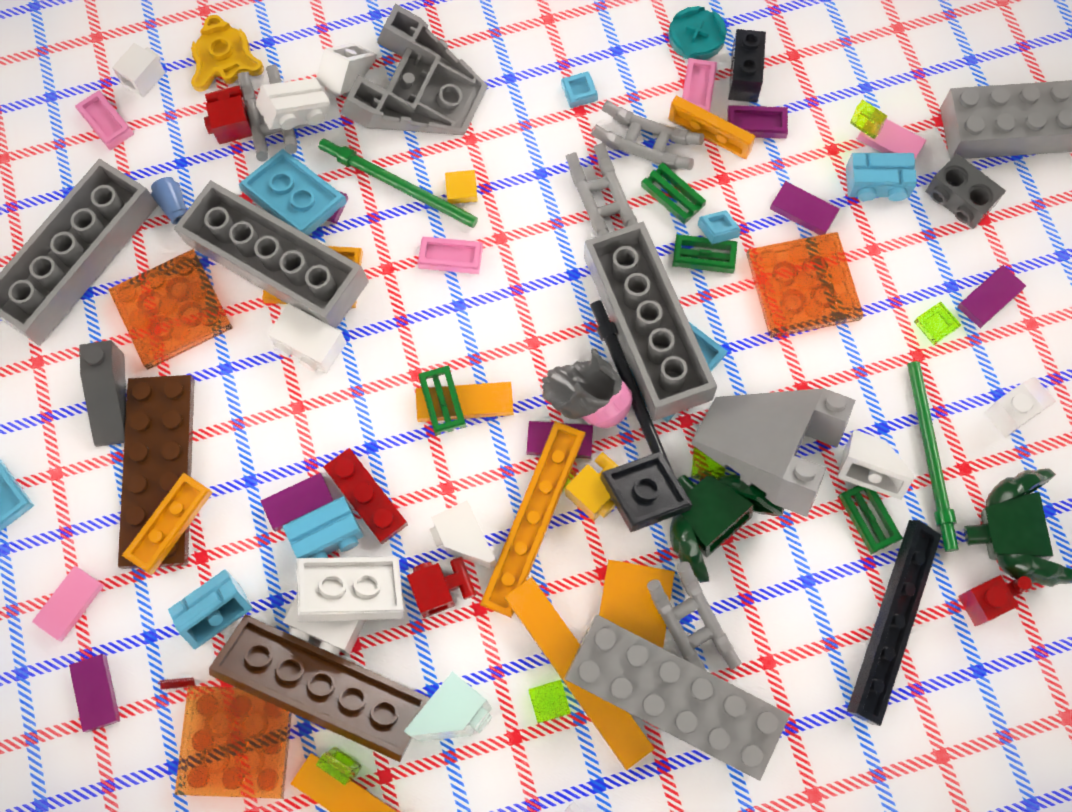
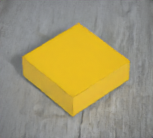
[445,170,478,204]

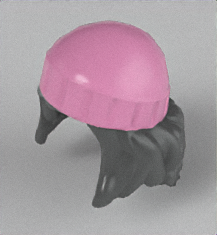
[542,348,633,428]

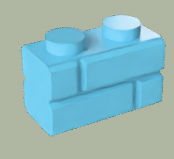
[846,153,917,201]
[283,496,364,558]
[168,569,253,650]

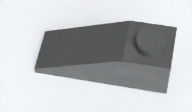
[79,340,126,447]

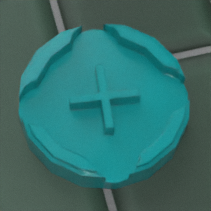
[668,6,727,60]

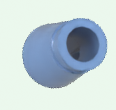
[151,177,187,224]

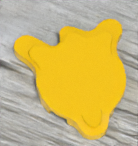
[191,15,264,92]

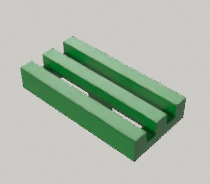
[641,162,706,225]
[672,234,738,274]
[418,365,466,436]
[838,485,903,555]

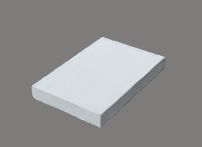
[296,557,404,622]

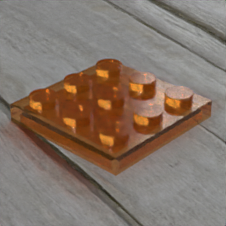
[746,232,864,338]
[108,249,233,370]
[175,686,292,799]

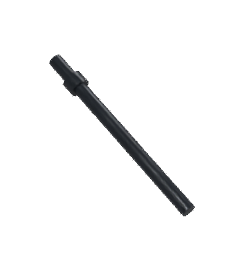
[590,300,674,473]

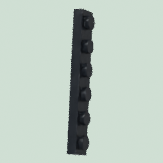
[847,520,942,726]

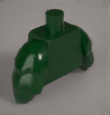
[964,468,1072,587]
[670,475,784,583]

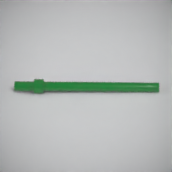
[318,138,478,228]
[907,361,959,552]

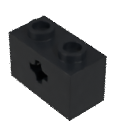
[728,29,766,102]

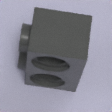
[925,153,1006,229]

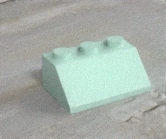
[404,671,493,742]

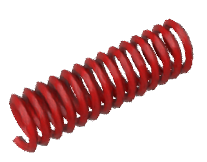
[158,677,195,690]

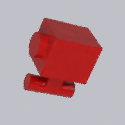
[204,85,252,145]
[407,557,476,618]
[958,575,1032,627]

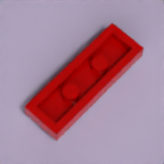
[323,448,408,545]

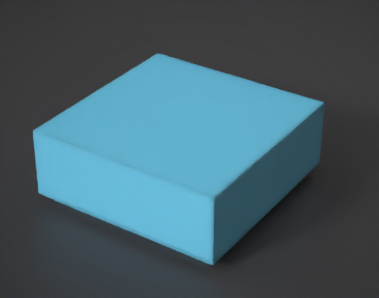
[561,71,598,108]
[698,210,741,244]

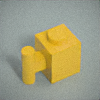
[565,452,618,522]

